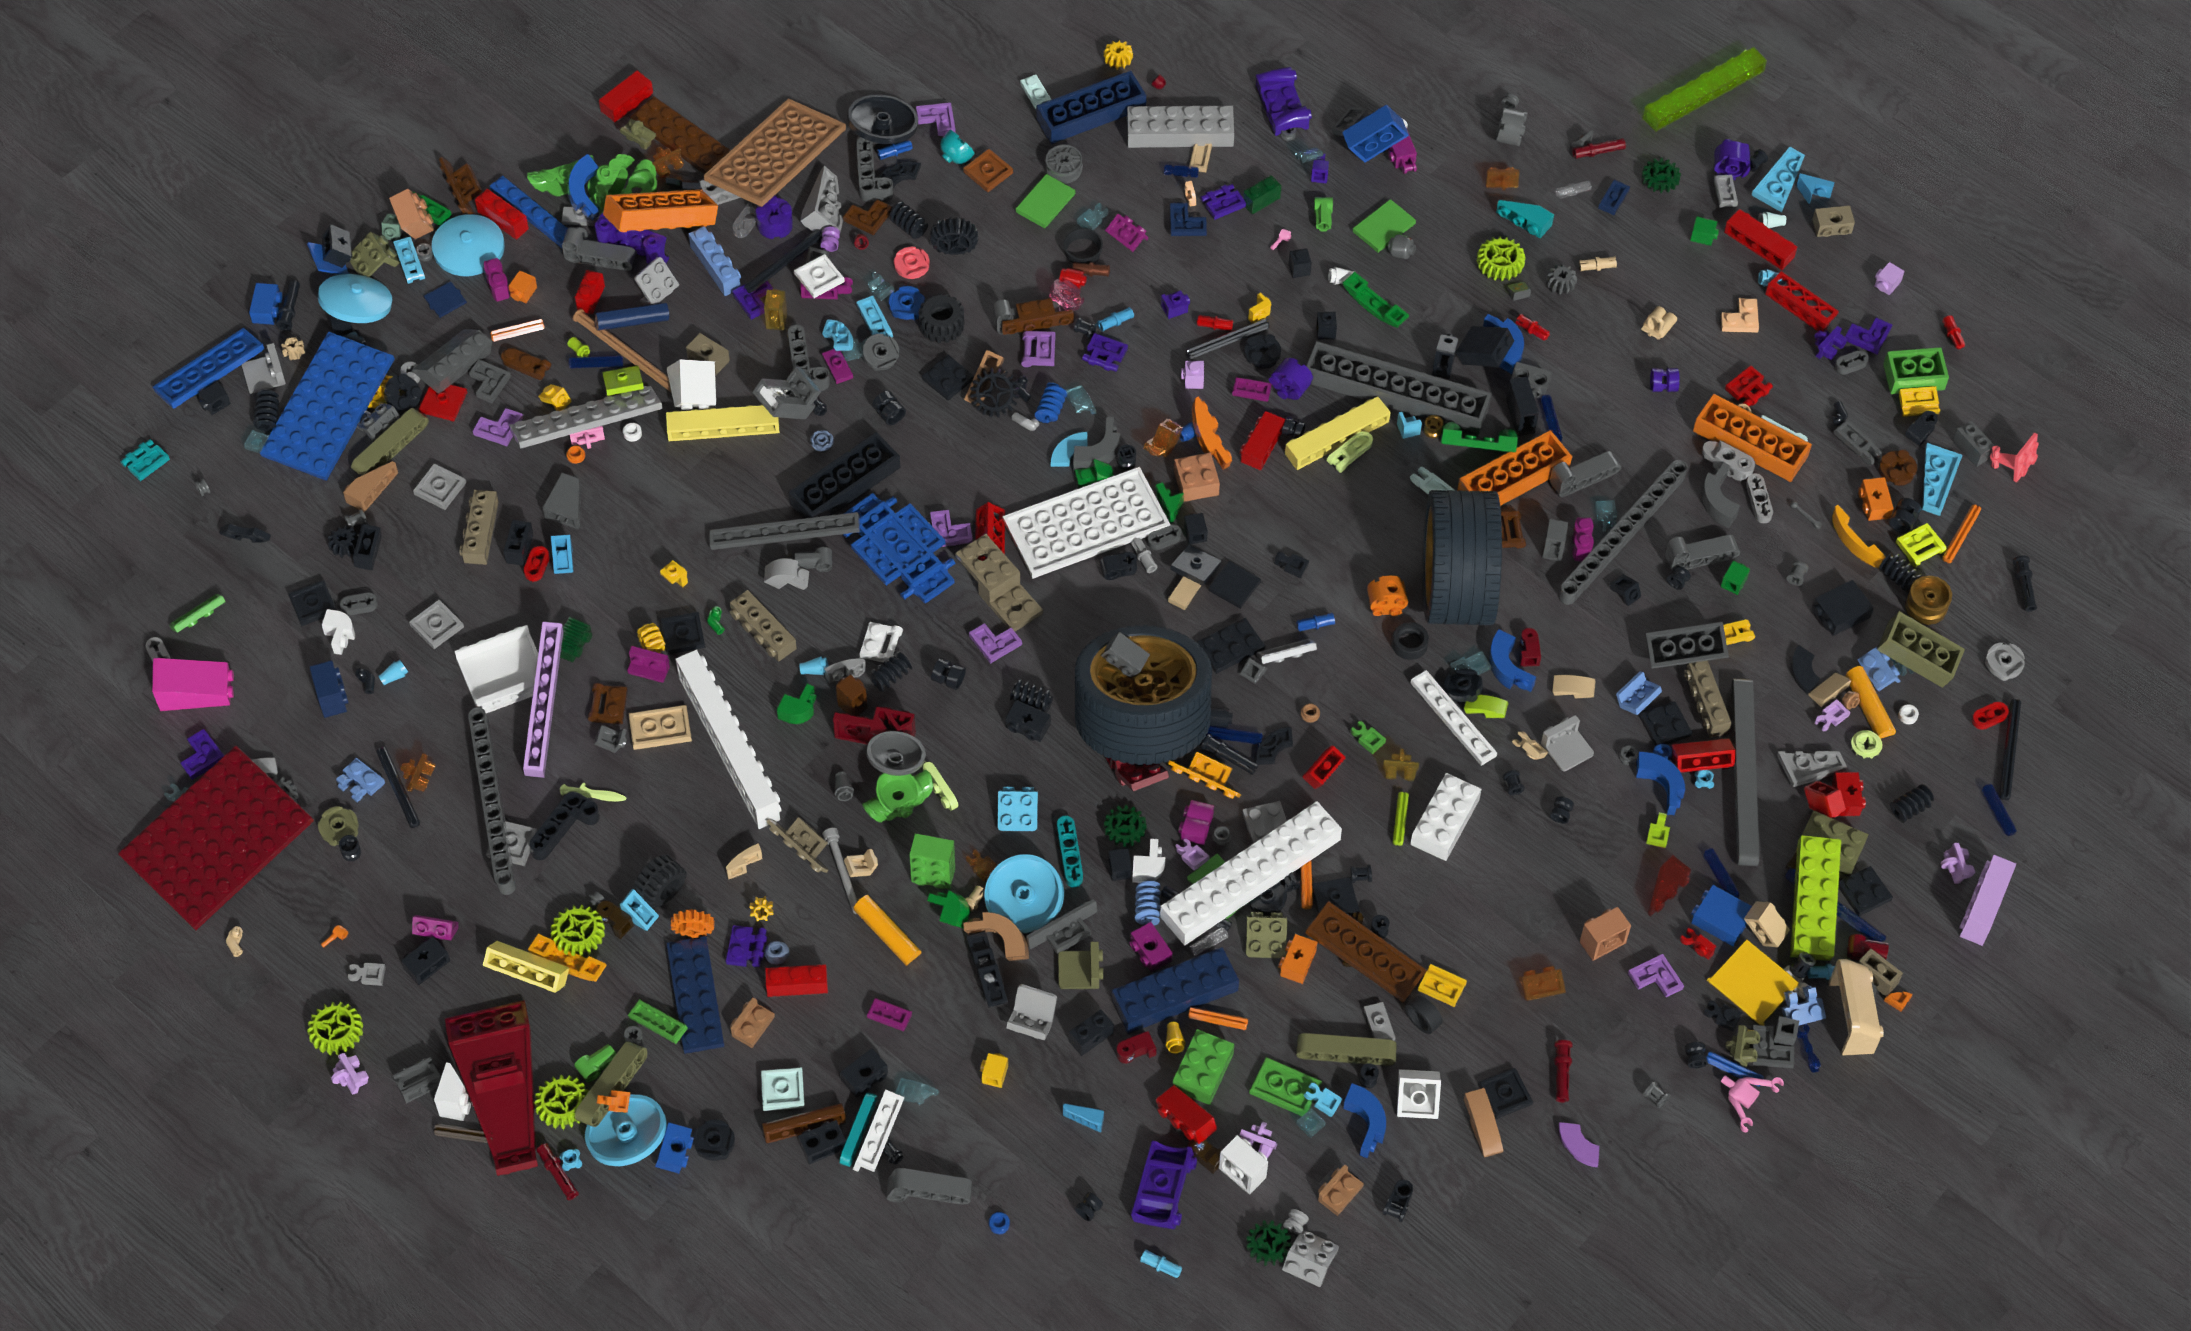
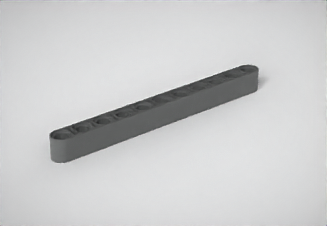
[1559,460,1688,605]
[1731,678,1759,866]
[468,707,516,895]

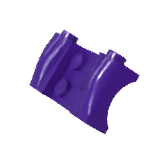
[1256,67,1312,136]
[595,213,669,264]
[1131,1140,1197,1229]

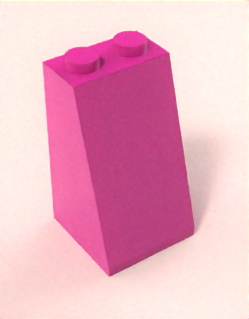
[152,658,234,711]

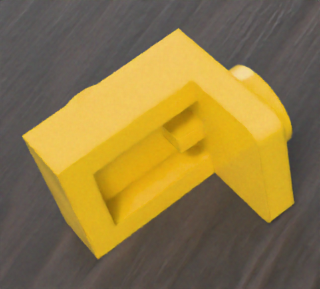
[1248,292,1271,323]
[538,384,572,411]
[660,560,688,588]

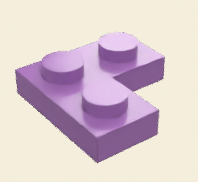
[916,103,956,136]
[473,408,523,446]
[930,510,973,547]
[969,624,1022,664]
[1628,954,1684,997]

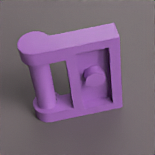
[1021,331,1055,367]

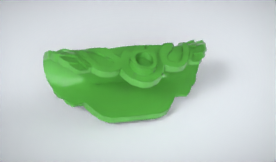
[587,154,635,215]
[527,155,594,196]
[621,159,657,194]
[862,770,933,822]

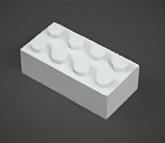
[1411,773,1481,861]

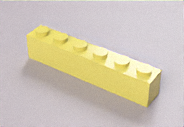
[1285,397,1390,470]
[666,405,780,441]

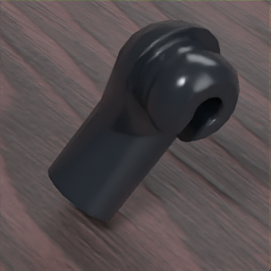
[355,668,375,694]

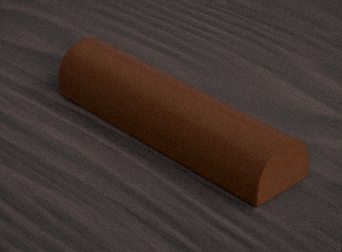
[762,1103,846,1143]

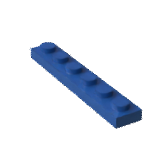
[490,176,568,249]

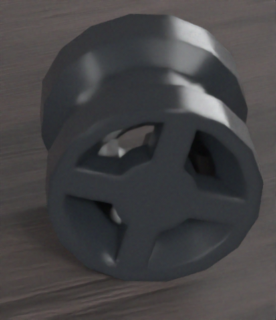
[1667,566,1691,590]

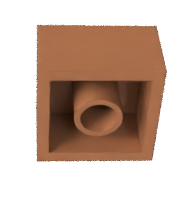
[389,189,434,239]
[1174,453,1220,502]
[1580,907,1631,961]

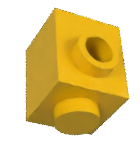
[980,1053,1008,1088]

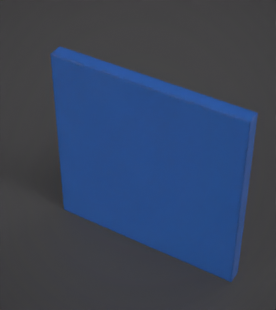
[307,242,349,275]

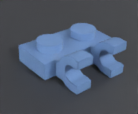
[336,758,385,802]
[1782,985,1826,1025]

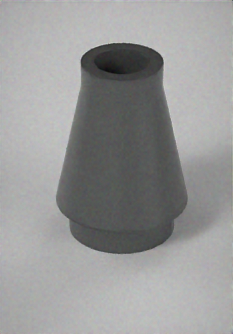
[835,772,854,801]

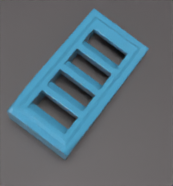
[1063,1104,1104,1132]

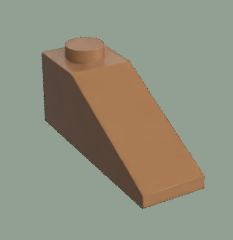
[964,350,1004,406]
[343,461,398,512]

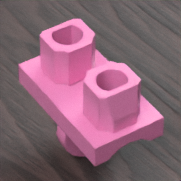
[570,426,605,449]

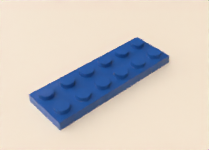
[153,328,265,409]

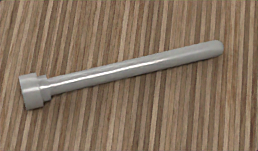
[822,828,858,914]

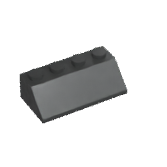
[412,329,492,394]
[1646,622,1729,669]

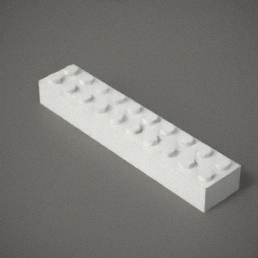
[676,650,781,829]
[1160,801,1342,946]

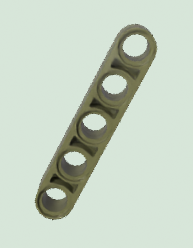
[351,408,429,476]
[1296,1033,1397,1066]
[575,1041,648,1127]

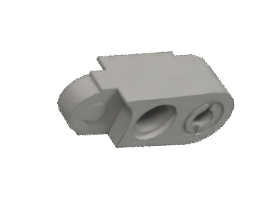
[1702,440,1755,481]

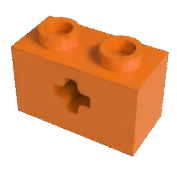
[1858,477,1894,521]
[1278,934,1318,984]

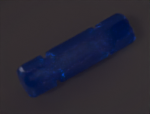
[1164,164,1199,178]

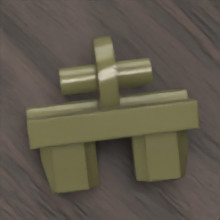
[620,118,656,150]
[1725,1025,1760,1067]

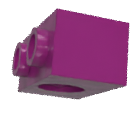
[1129,922,1172,973]

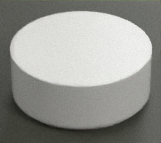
[623,423,642,442]
[1898,704,1919,724]

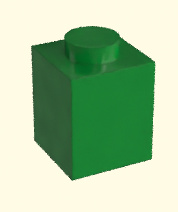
[1690,217,1719,246]
[1721,561,1750,595]

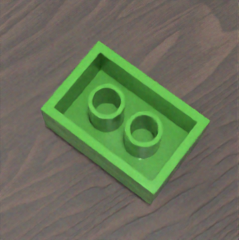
[1883,348,1949,394]
[910,834,955,889]
[1173,1029,1235,1105]

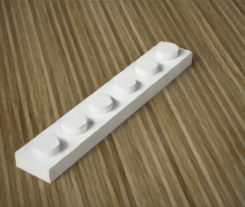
[1411,670,1497,766]

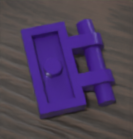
[1200,184,1246,220]
[1082,333,1128,372]
[726,925,767,967]

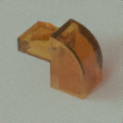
[1143,419,1183,457]

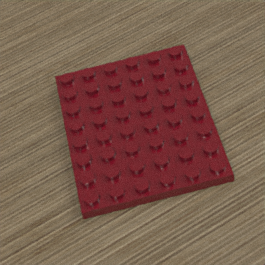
[118,746,314,931]

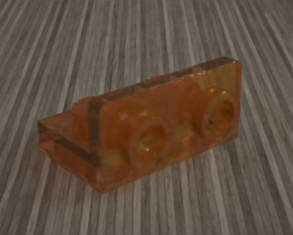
[1519,966,1566,1001]

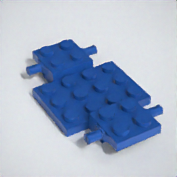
[843,493,956,604]

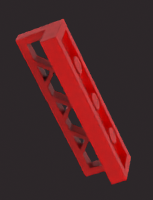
[1765,271,1839,332]
[975,502,1005,561]

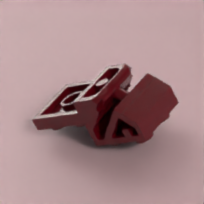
[833,707,916,745]
[1105,757,1169,791]

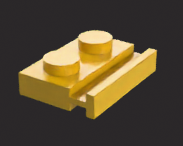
[1899,386,1940,417]
[1418,964,1467,1007]

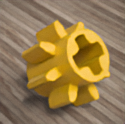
[749,896,773,922]

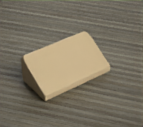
[1808,673,1851,708]

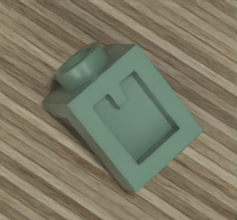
[382,214,401,241]

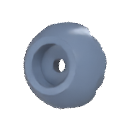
[811,430,833,452]
[764,941,790,965]

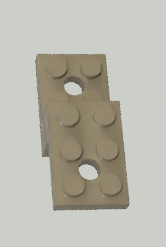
[956,534,1043,632]

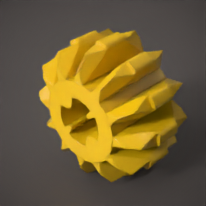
[1104,40,1133,70]
[637,623,665,653]

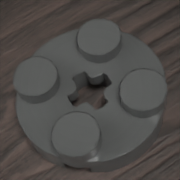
[862,334,899,371]

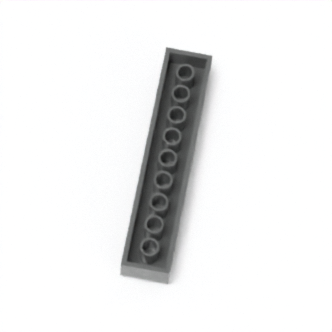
[1307,341,1492,434]

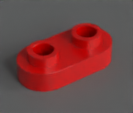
[524,546,550,582]
[1972,702,2009,730]

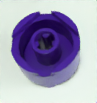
[1714,139,1750,180]
[756,196,793,239]
[1269,358,1313,400]

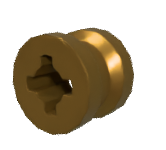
[1424,415,1443,438]

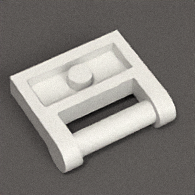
[860,622,903,662]

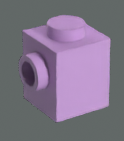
[1874,262,1905,295]
[1181,361,1204,389]

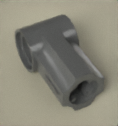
[795,547,832,572]

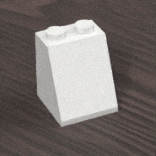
[667,360,716,410]

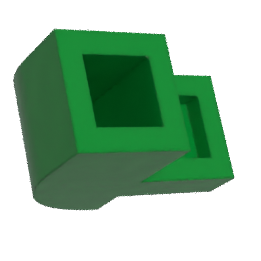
[777,684,816,724]
[927,890,969,929]

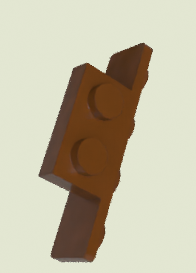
[439,157,483,214]
[1002,298,1074,335]

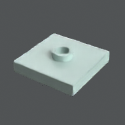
[761,1067,804,1111]

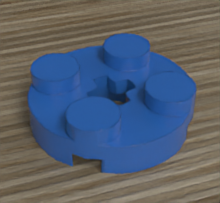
[889,286,925,320]

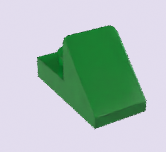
[1075,459,1114,489]
[1155,482,1184,524]

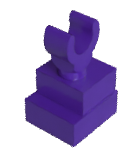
[1311,153,1329,183]

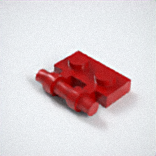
[1725,366,1773,406]

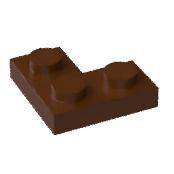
[843,200,892,235]

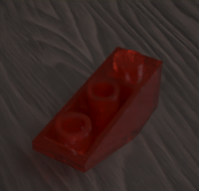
[1648,855,1691,917]

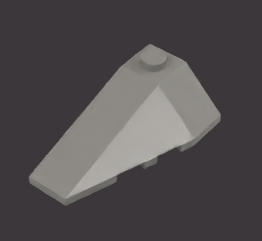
[800,166,843,233]

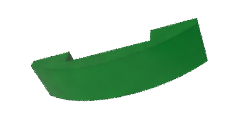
[1343,272,1409,328]

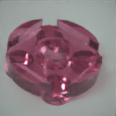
[1049,279,1084,311]

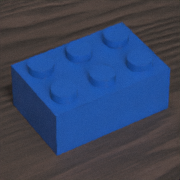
[1342,105,1409,163]

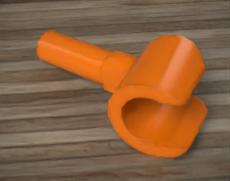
[321,925,348,948]

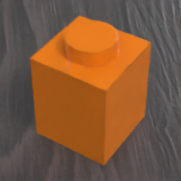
[508,271,537,303]

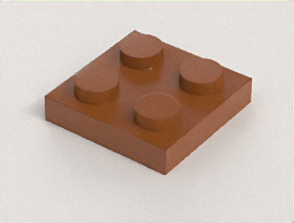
[963,149,1013,192]

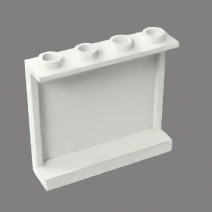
[454,625,538,713]

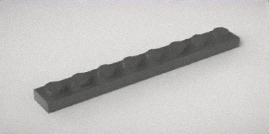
[710,512,860,550]

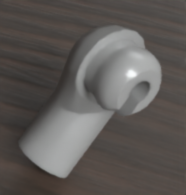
[1012,412,1039,431]

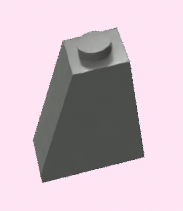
[543,473,581,530]

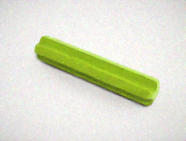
[1393,792,1409,846]

